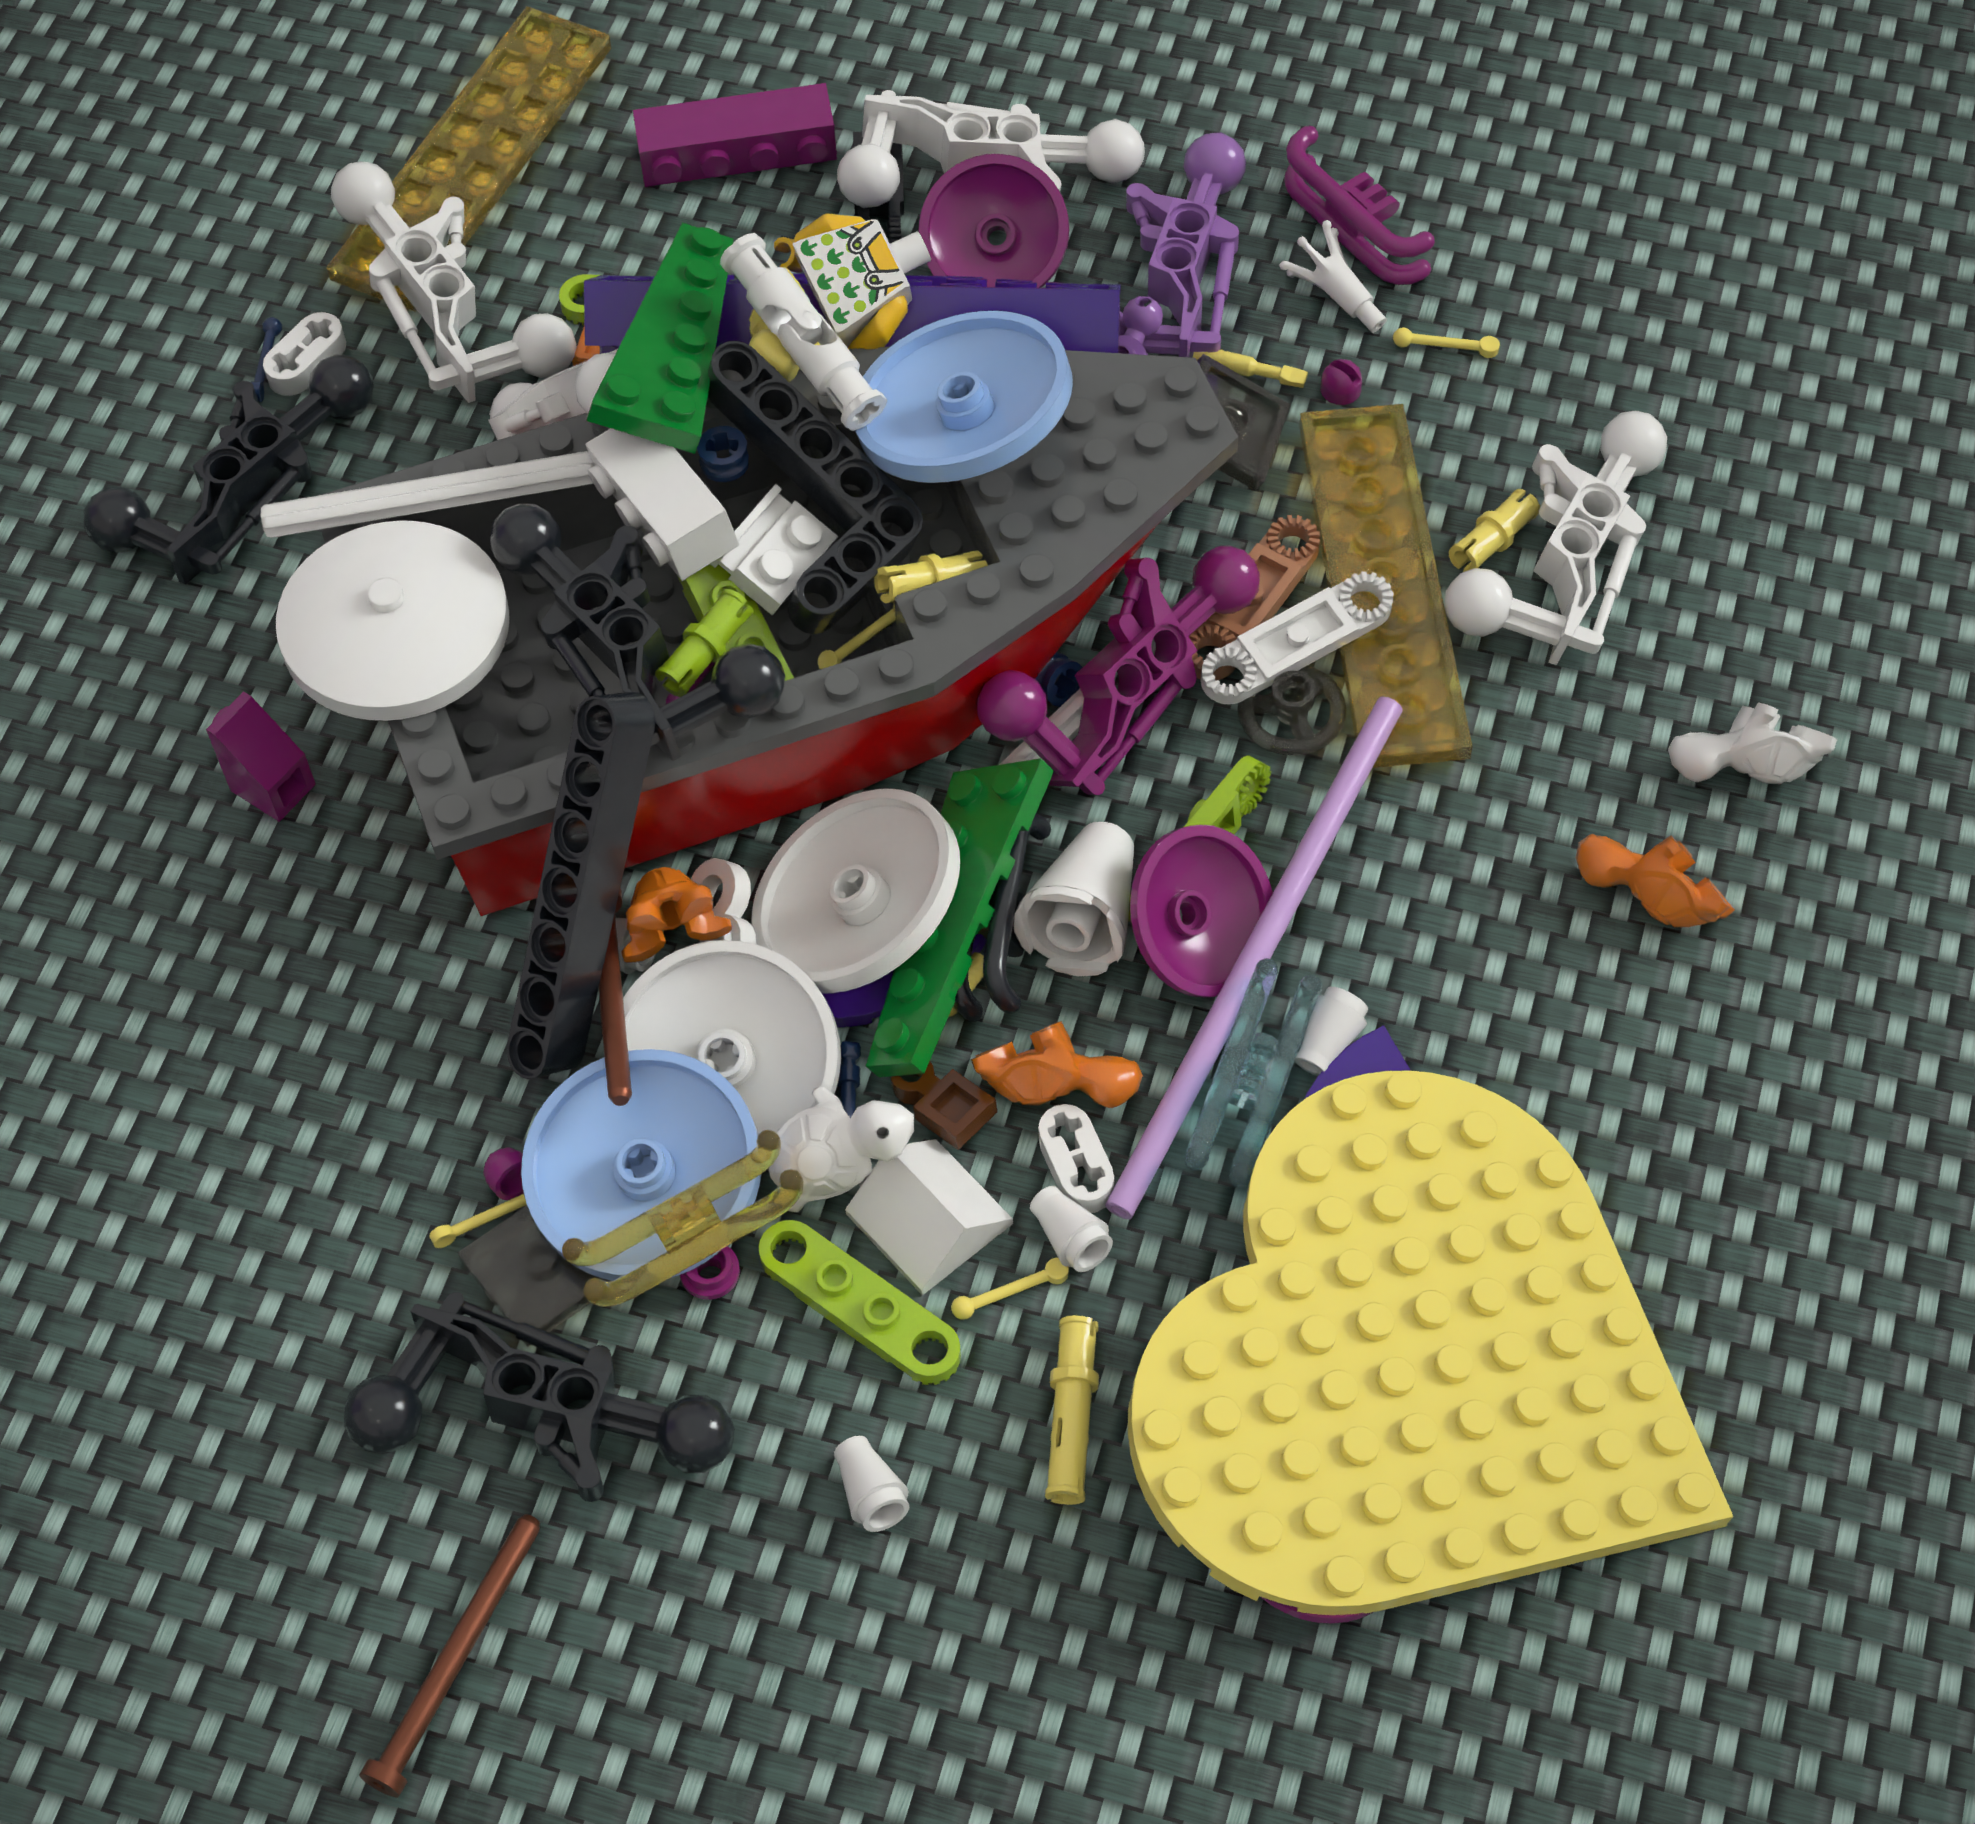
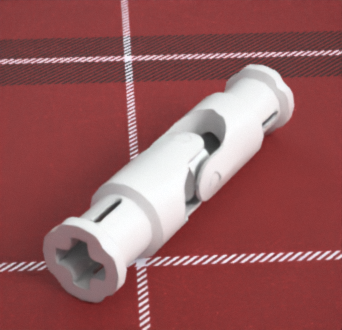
[720,233,887,431]

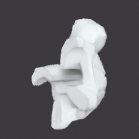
[1668,703,1837,784]
[758,1087,914,1212]

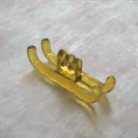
[562,1129,804,1307]

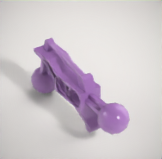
[1119,132,1246,358]

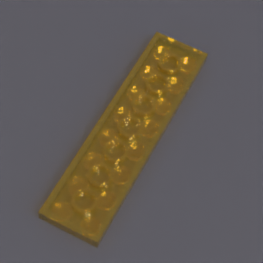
[1299,404,1473,768]

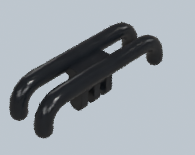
[953,813,1051,1022]

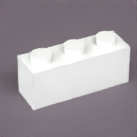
[585,428,739,581]

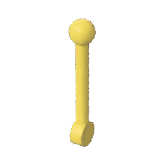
[1393,327,1500,358]
[818,604,896,669]
[429,1194,527,1248]
[951,1258,1069,1320]

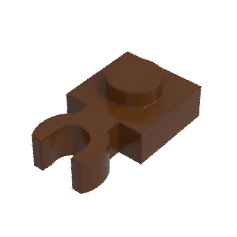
[891,1061,998,1150]

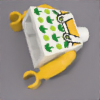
[774,213,931,349]

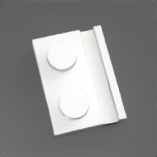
[710,484,838,615]

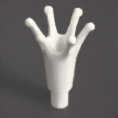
[1279,220,1387,333]

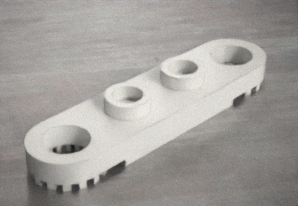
[1201,571,1393,704]

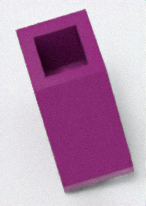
[206,691,316,822]

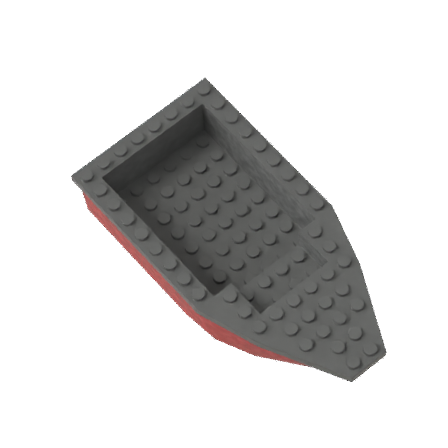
[321,347,1238,916]

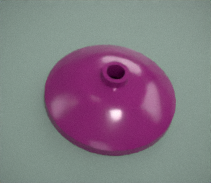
[919,154,1069,288]
[1130,825,1273,998]

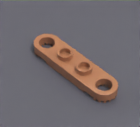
[1189,515,1320,681]

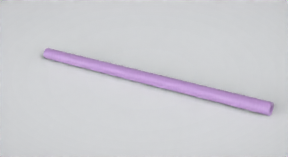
[1105,697,1403,1219]

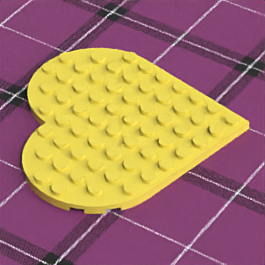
[1128,1071,1733,1615]

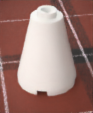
[1014,822,1134,976]

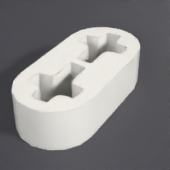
[263,312,346,396]
[1038,1104,1114,1213]

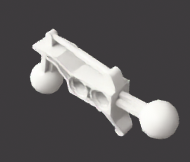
[837,90,1145,208]
[331,161,577,403]
[488,349,618,440]
[1445,410,1667,665]

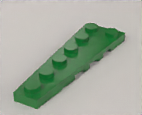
[586,222,733,454]
[865,758,1053,1077]

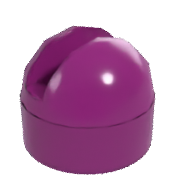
[1320,359,1362,405]
[483,1147,524,1200]

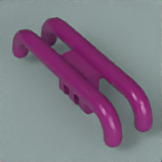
[1284,125,1435,285]

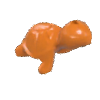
[1576,834,1735,927]
[621,867,732,963]
[971,1021,1143,1108]

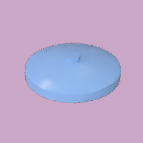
[855,311,1073,483]
[521,1049,762,1283]

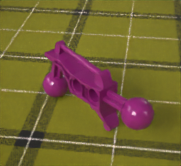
[977,545,1260,795]

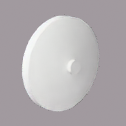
[276,521,509,721]
[751,789,960,993]
[623,940,841,1167]

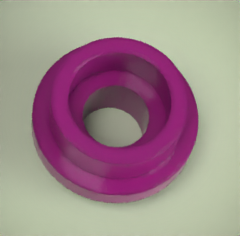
[680,1245,740,1300]

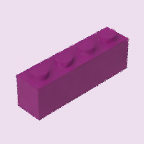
[633,83,837,187]

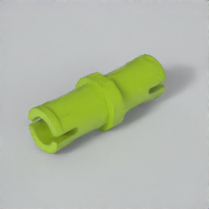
[655,589,754,697]

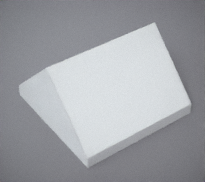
[845,1139,1013,1296]

